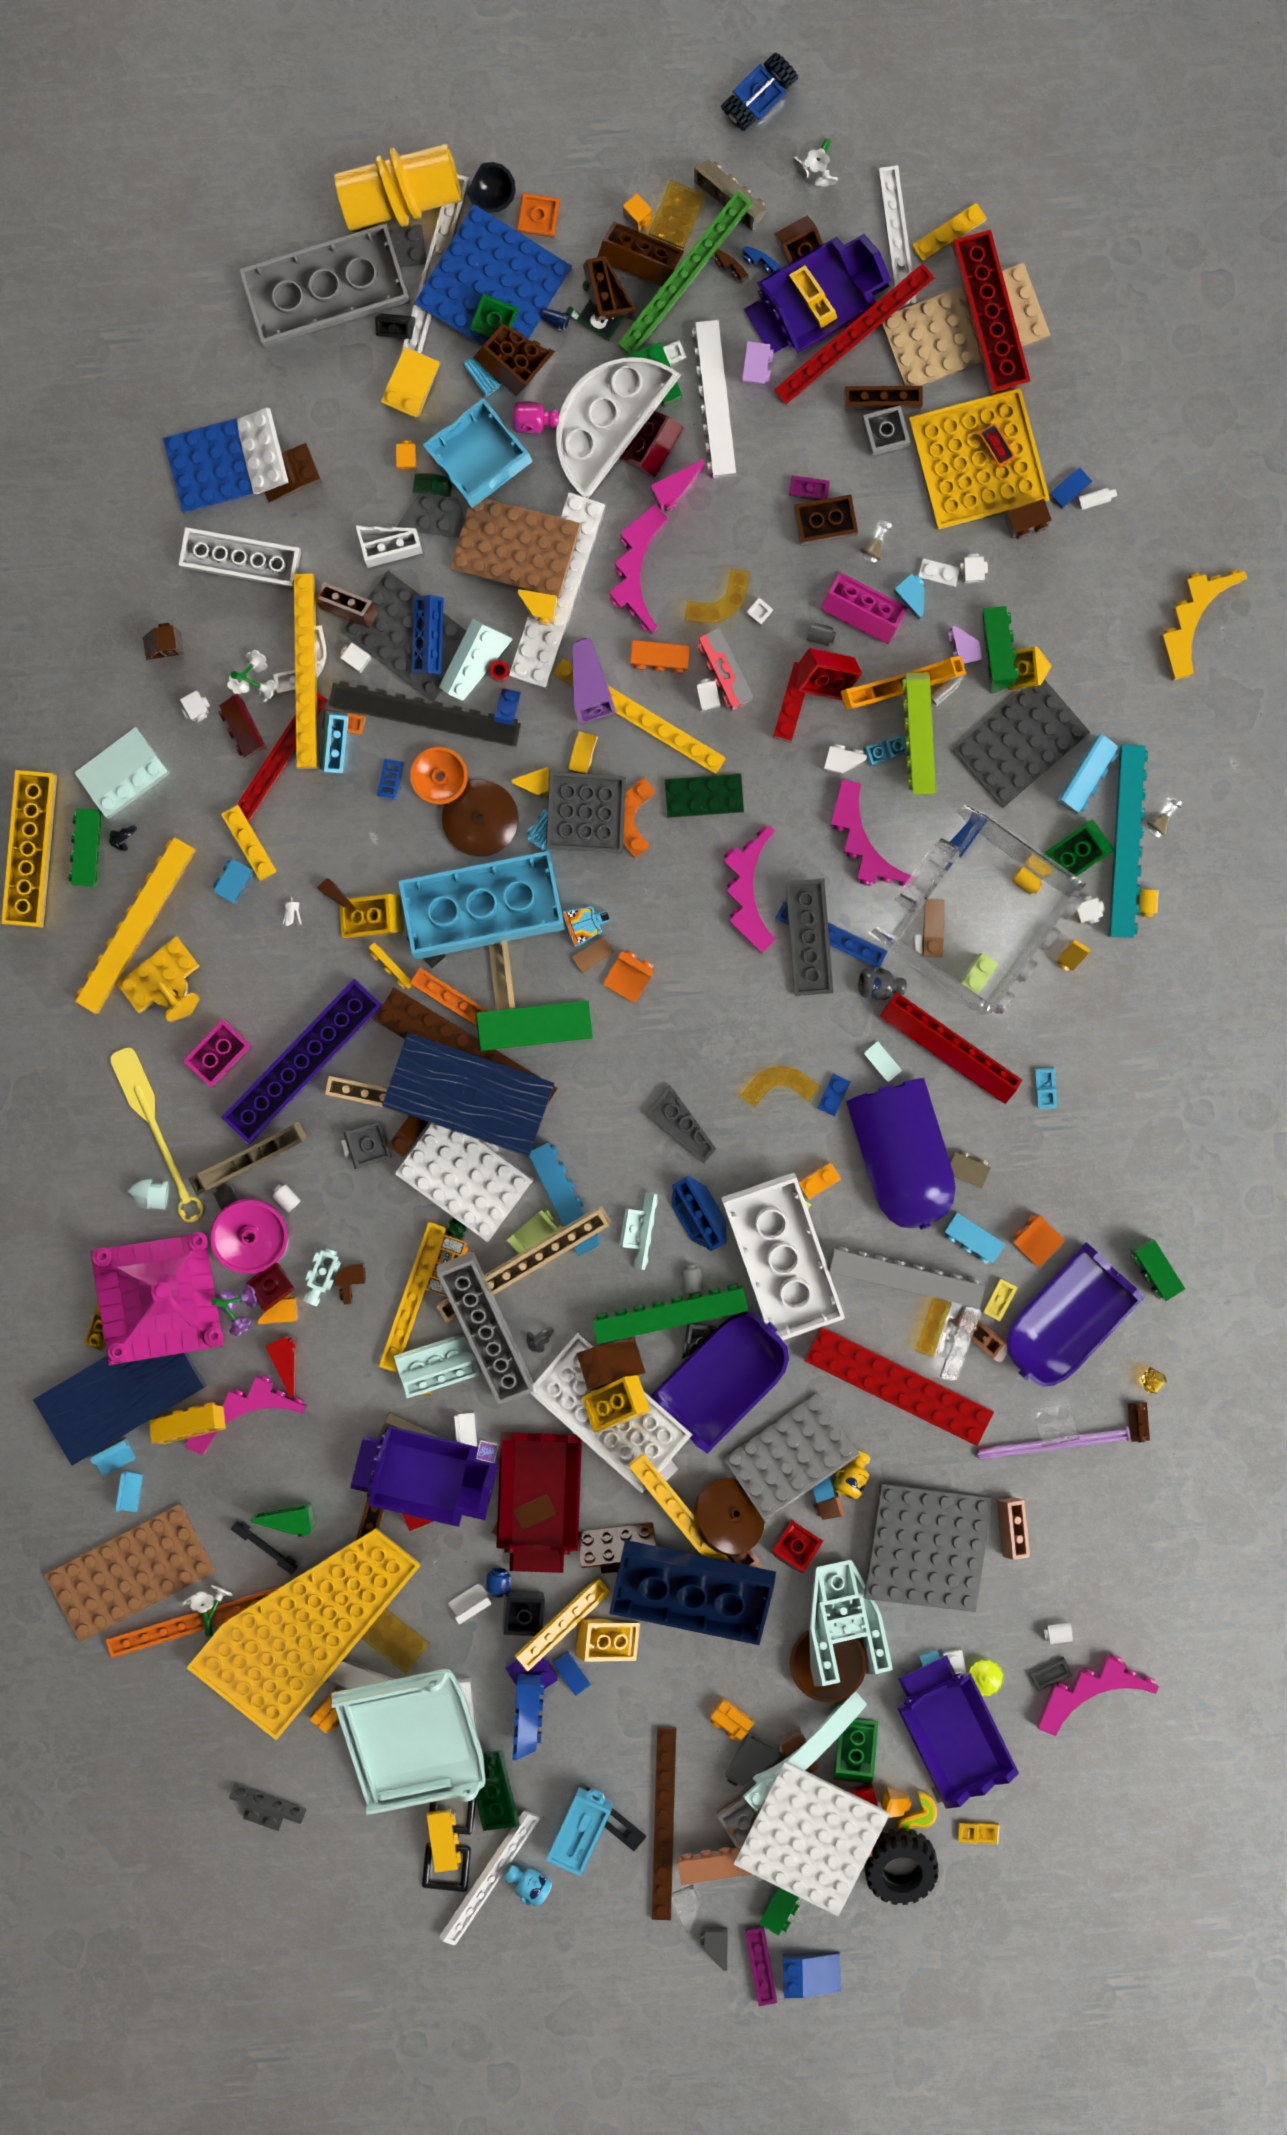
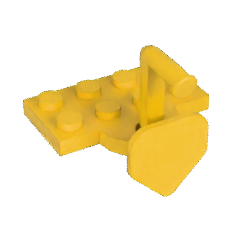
[116,936,200,1022]

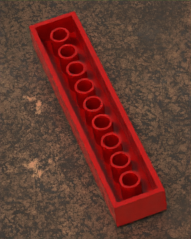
[804,1326,994,1446]

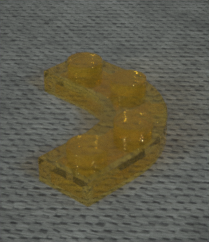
[684,568,750,624]
[740,1066,820,1107]

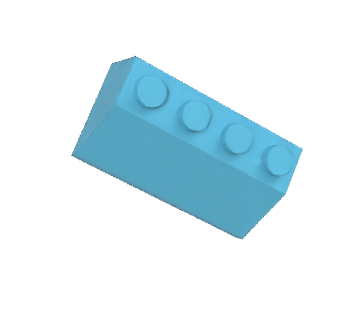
[1057,733,1119,814]

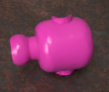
[513,401,559,434]

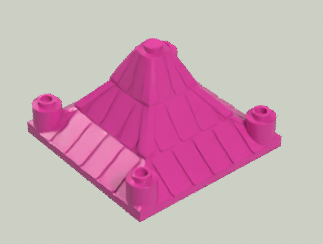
[90,1232,224,1366]

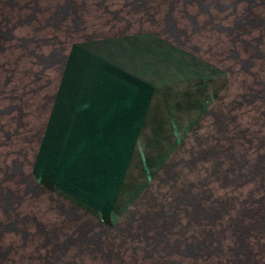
[412,473,452,497]

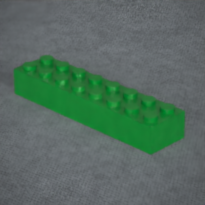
[592,1283,748,1344]

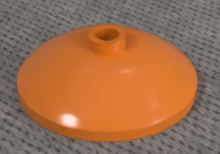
[410,747,468,805]

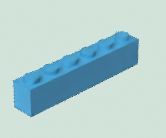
[530,1142,601,1256]

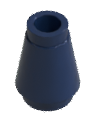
[540,308,570,331]

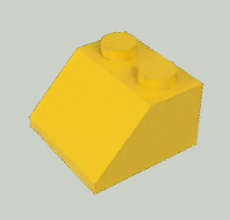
[518,589,558,626]

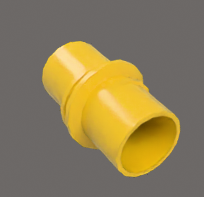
[334,143,462,231]

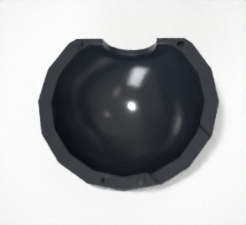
[467,162,516,213]

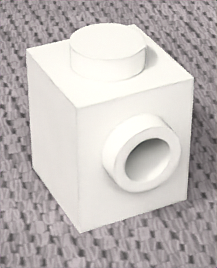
[960,554,988,583]
[180,690,211,722]
[1074,896,1105,924]

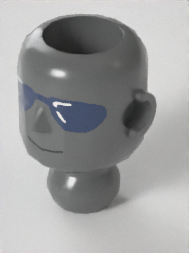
[858,966,907,1000]

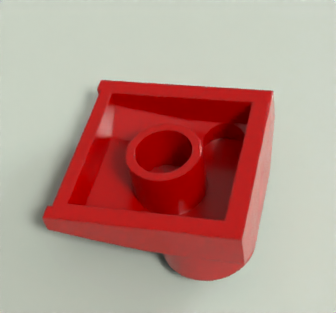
[771,1520,824,1573]

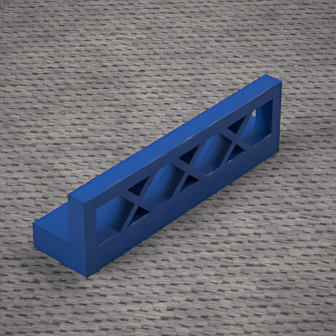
[411,595,444,675]

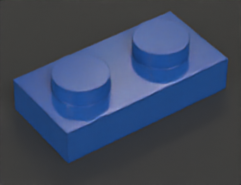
[494,688,521,726]
[817,1074,850,1116]

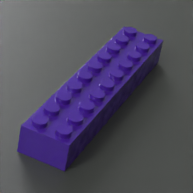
[221,979,383,1144]

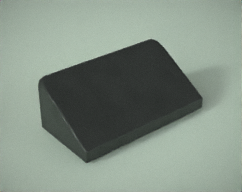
[375,313,415,339]

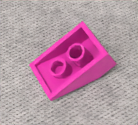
[651,459,704,512]

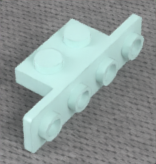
[619,1192,658,1270]

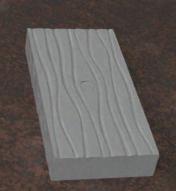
[239,223,411,348]

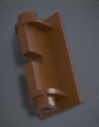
[1128,1402,1150,1443]

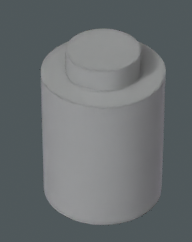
[681,1265,703,1294]

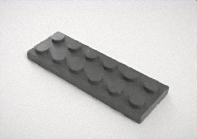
[786,878,834,996]

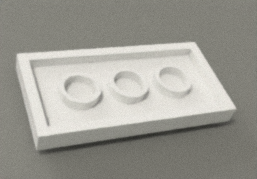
[237,408,289,494]

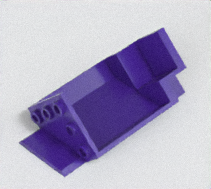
[744,234,892,354]
[350,1426,498,1527]

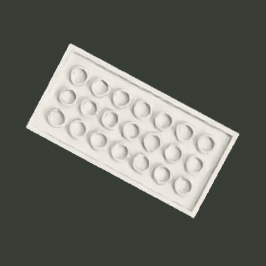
[530,1333,693,1493]

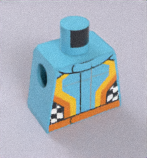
[562,907,610,947]

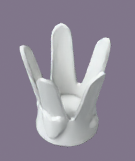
[282,897,302,926]

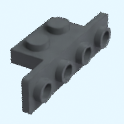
[229,1784,306,1831]

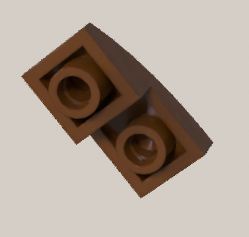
[713,249,749,283]

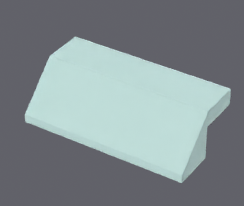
[394,1333,480,1398]

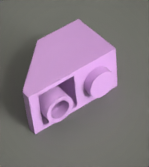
[948,626,983,665]

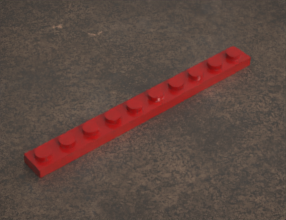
[774,263,935,405]

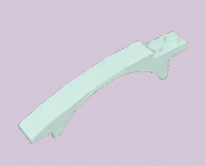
[743,1691,867,1812]

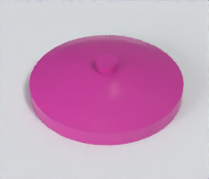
[210,1199,288,1274]

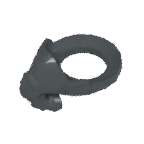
[526,1327,554,1353]

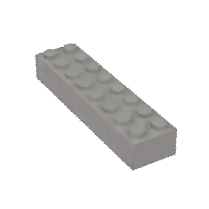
[828,1245,985,1309]
[437,1251,534,1405]

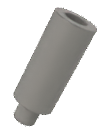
[931,676,964,706]

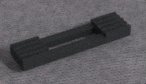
[230,1521,298,1575]
[586,1787,646,1851]

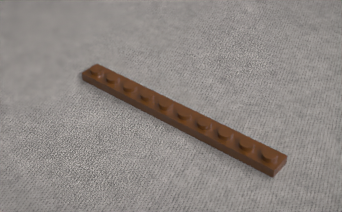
[652,1727,676,1920]

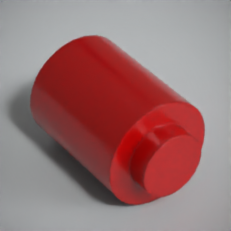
[490,661,510,682]

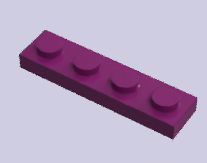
[745,1926,777,2006]

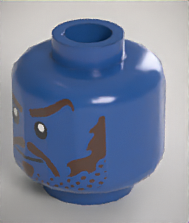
[486,1568,511,1598]

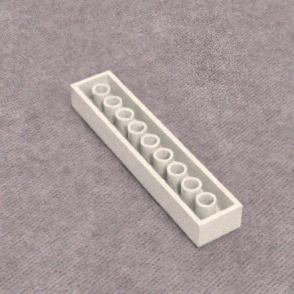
[509,493,606,690]

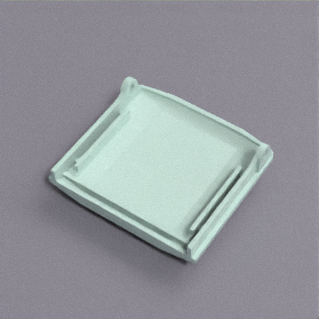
[331,1669,486,1815]

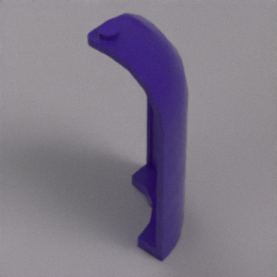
[846,1078,956,1230]
[1006,1242,1145,1387]
[650,1312,789,1454]

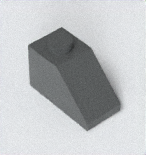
[700,1927,728,1971]

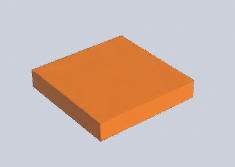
[516,193,560,238]

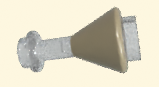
[861,520,892,564]
[1146,796,1182,838]

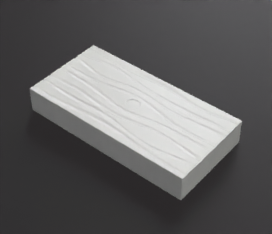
[722,1172,845,1340]

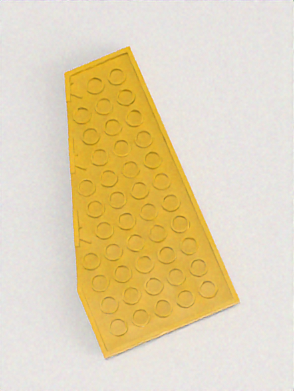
[187,1528,421,1740]

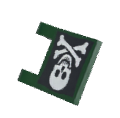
[566,281,624,341]

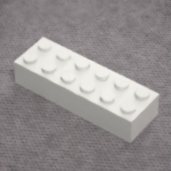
[179,527,301,589]

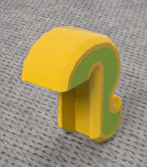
[896,1791,937,1831]

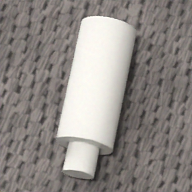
[1077,488,1117,510]

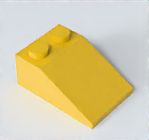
[381,347,441,417]
[339,894,403,938]
[582,1375,650,1433]
[575,1618,640,1661]

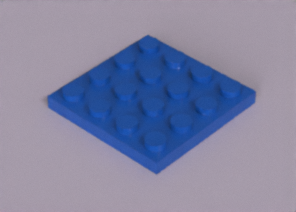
[163,418,254,513]

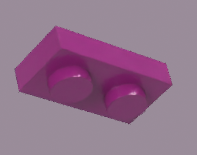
[789,475,830,500]

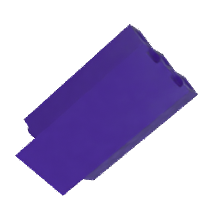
[897,1655,1019,1809]

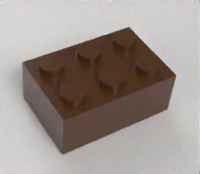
[794,494,858,546]

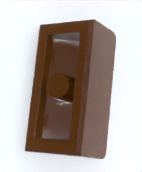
[513,1494,556,1529]

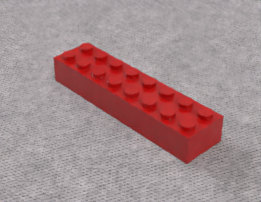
[951,230,1031,394]

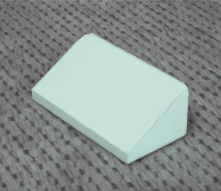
[863,1041,902,1083]

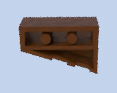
[143,623,184,660]

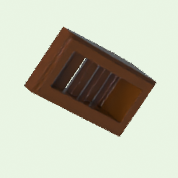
[317,878,356,912]

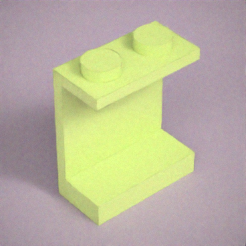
[957,953,998,996]
[507,1209,563,1254]

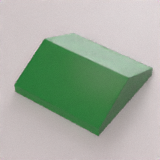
[470,293,519,337]

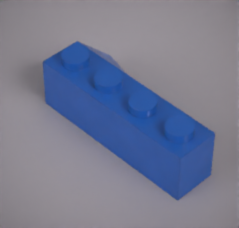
[512,1674,544,1761]

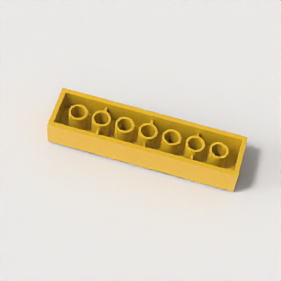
[1,770,57,928]

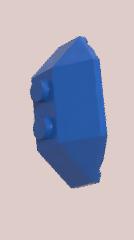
[672,1176,727,1251]

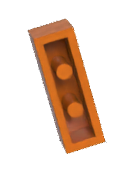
[630,640,690,673]

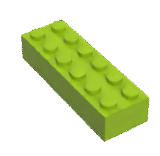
[902,672,936,795]

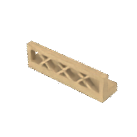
[489,941,515,1010]

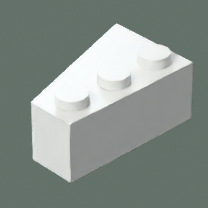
[356,525,423,568]

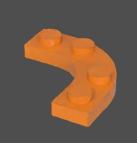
[623,778,656,858]

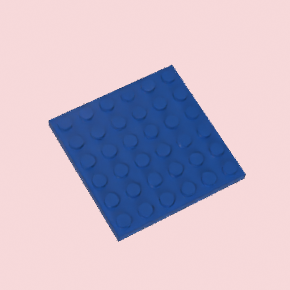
[414,205,572,346]

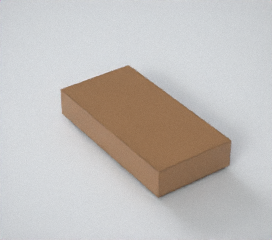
[572,936,614,973]

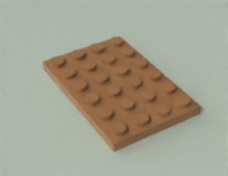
[450,498,582,598]

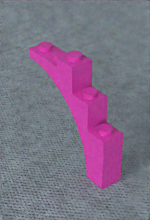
[609,504,668,634]
[830,779,917,888]
[723,826,776,953]
[185,1374,307,1455]
[1036,1654,1159,1736]

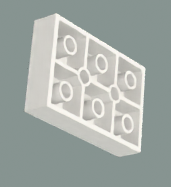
[395,1124,535,1242]

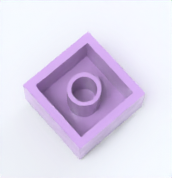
[742,341,774,386]

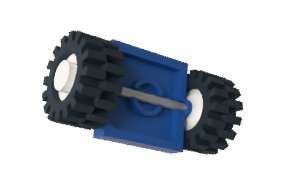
[721,52,798,131]

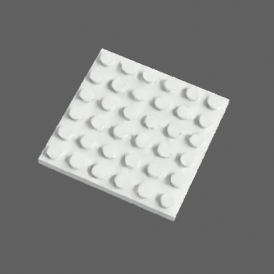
[734,1761,890,1916]

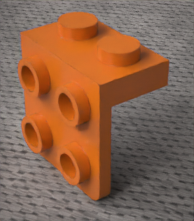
[604,950,655,1002]
[1011,1214,1064,1267]

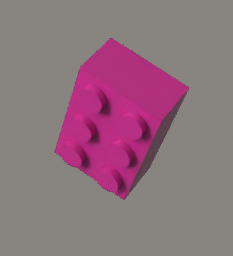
[183,1019,253,1088]

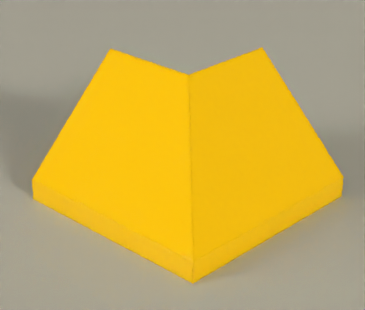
[1009,646,1051,690]

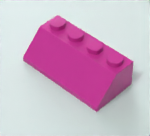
[820,572,908,644]

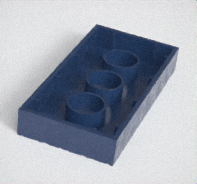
[382,1033,554,1157]
[33,1352,207,1466]
[609,1540,776,1645]

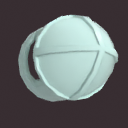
[127,1179,169,1210]

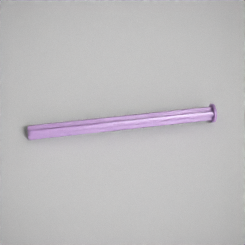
[977,1427,1130,1460]

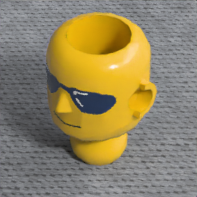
[833,1450,870,1499]

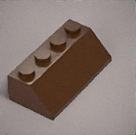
[597,221,684,287]

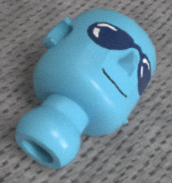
[504,1865,552,1906]

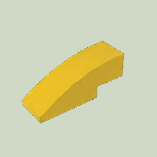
[789,265,837,328]

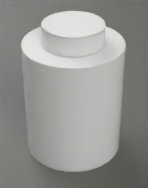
[272,1184,301,1214]
[1044,1623,1073,1645]

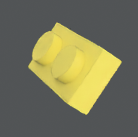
[983,1278,1018,1321]

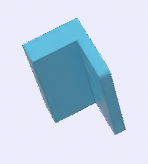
[89,1438,136,1476]
[115,1471,144,1512]

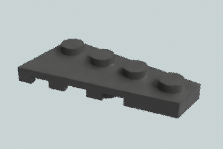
[646,1085,716,1163]

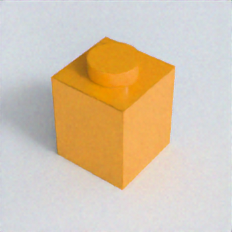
[396,440,417,470]

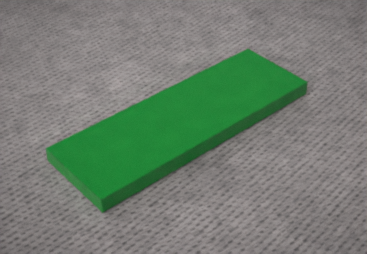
[475,1000,593,1051]

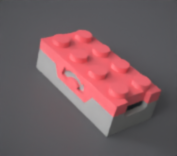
[697,628,754,711]

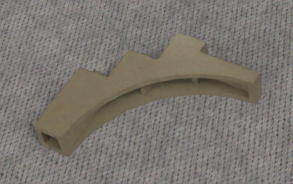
[188,1122,308,1196]

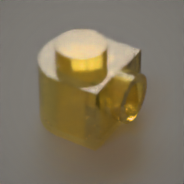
[1141,1367,1167,1394]

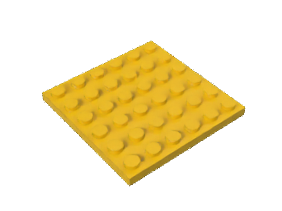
[909,388,1050,530]

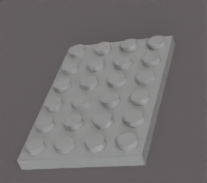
[723,1393,860,1521]

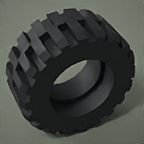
[864,1828,939,1905]

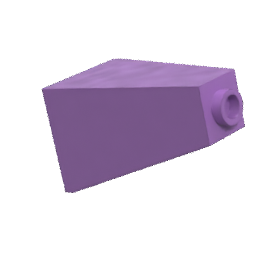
[573,638,616,725]

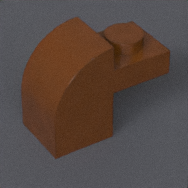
[334,1263,366,1305]

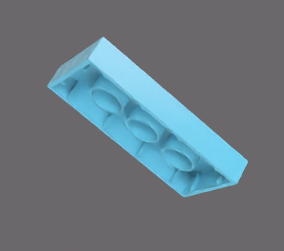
[398,851,565,960]

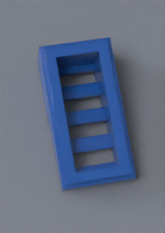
[377,759,404,800]

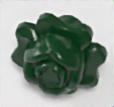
[446,1217,466,1240]

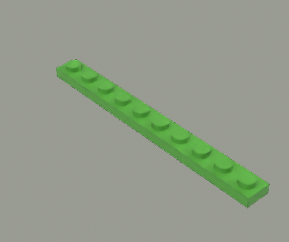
[618,190,753,354]

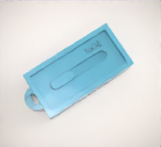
[546,1787,614,1877]

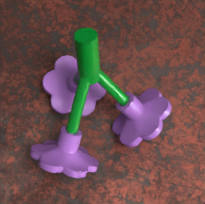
[211,1285,257,1336]

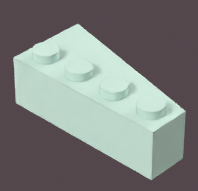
[439,619,513,701]

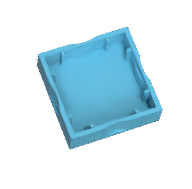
[423,398,533,508]

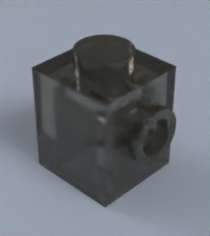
[213,1183,240,1210]

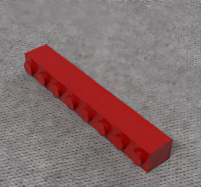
[880,992,1022,1104]

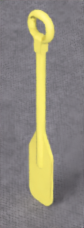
[110,1048,204,1223]

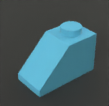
[894,574,925,619]

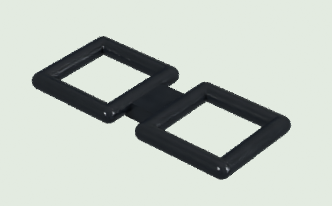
[422,1798,476,1892]

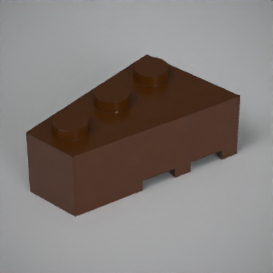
[583,256,637,321]

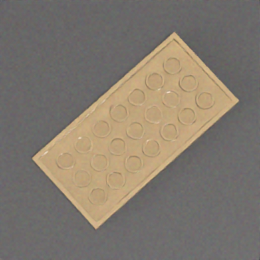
[882,263,1051,386]

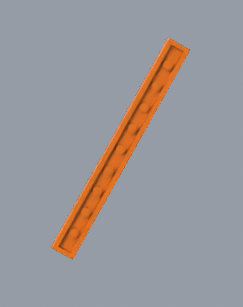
[106,1584,285,1658]

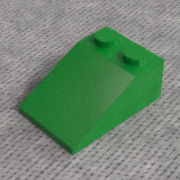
[1042,819,1115,886]
[251,1504,315,1537]
[833,1719,878,1784]

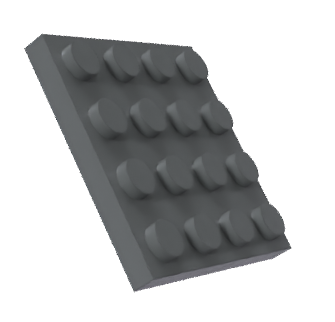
[546,772,626,854]

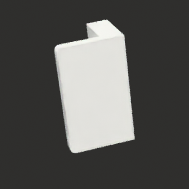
[454,1412,478,1447]
[448,1582,492,1625]

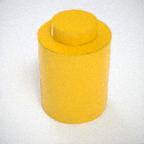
[1012,866,1042,895]
[1138,889,1158,917]

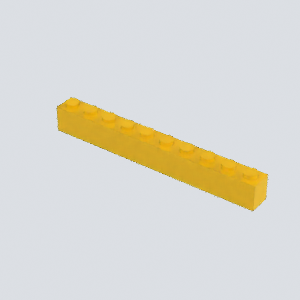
[294,574,318,769]
[75,837,196,1014]

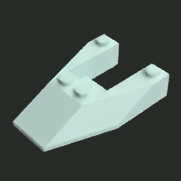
[809,1560,893,1687]

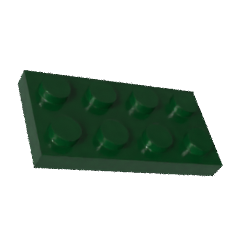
[665,774,744,818]
[475,1750,520,1831]

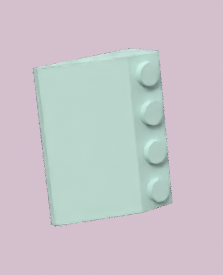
[75,727,170,819]

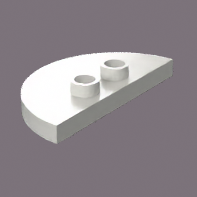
[556,357,681,499]

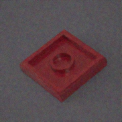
[246,1262,295,1312]

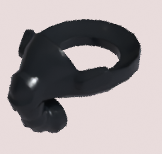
[109,825,137,851]

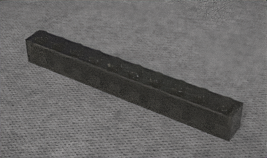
[328,681,522,748]

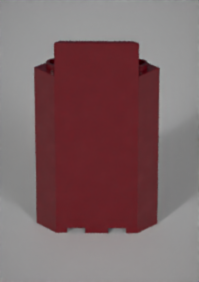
[496,1432,582,1573]

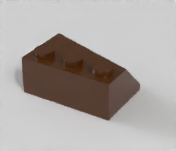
[473,323,555,396]

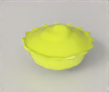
[968,1660,1004,1697]

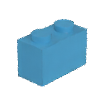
[213,859,254,904]

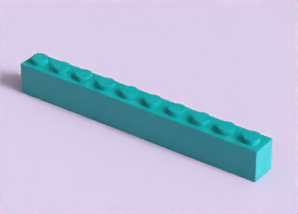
[1109,744,1148,938]

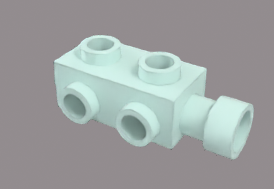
[303,1248,341,1306]

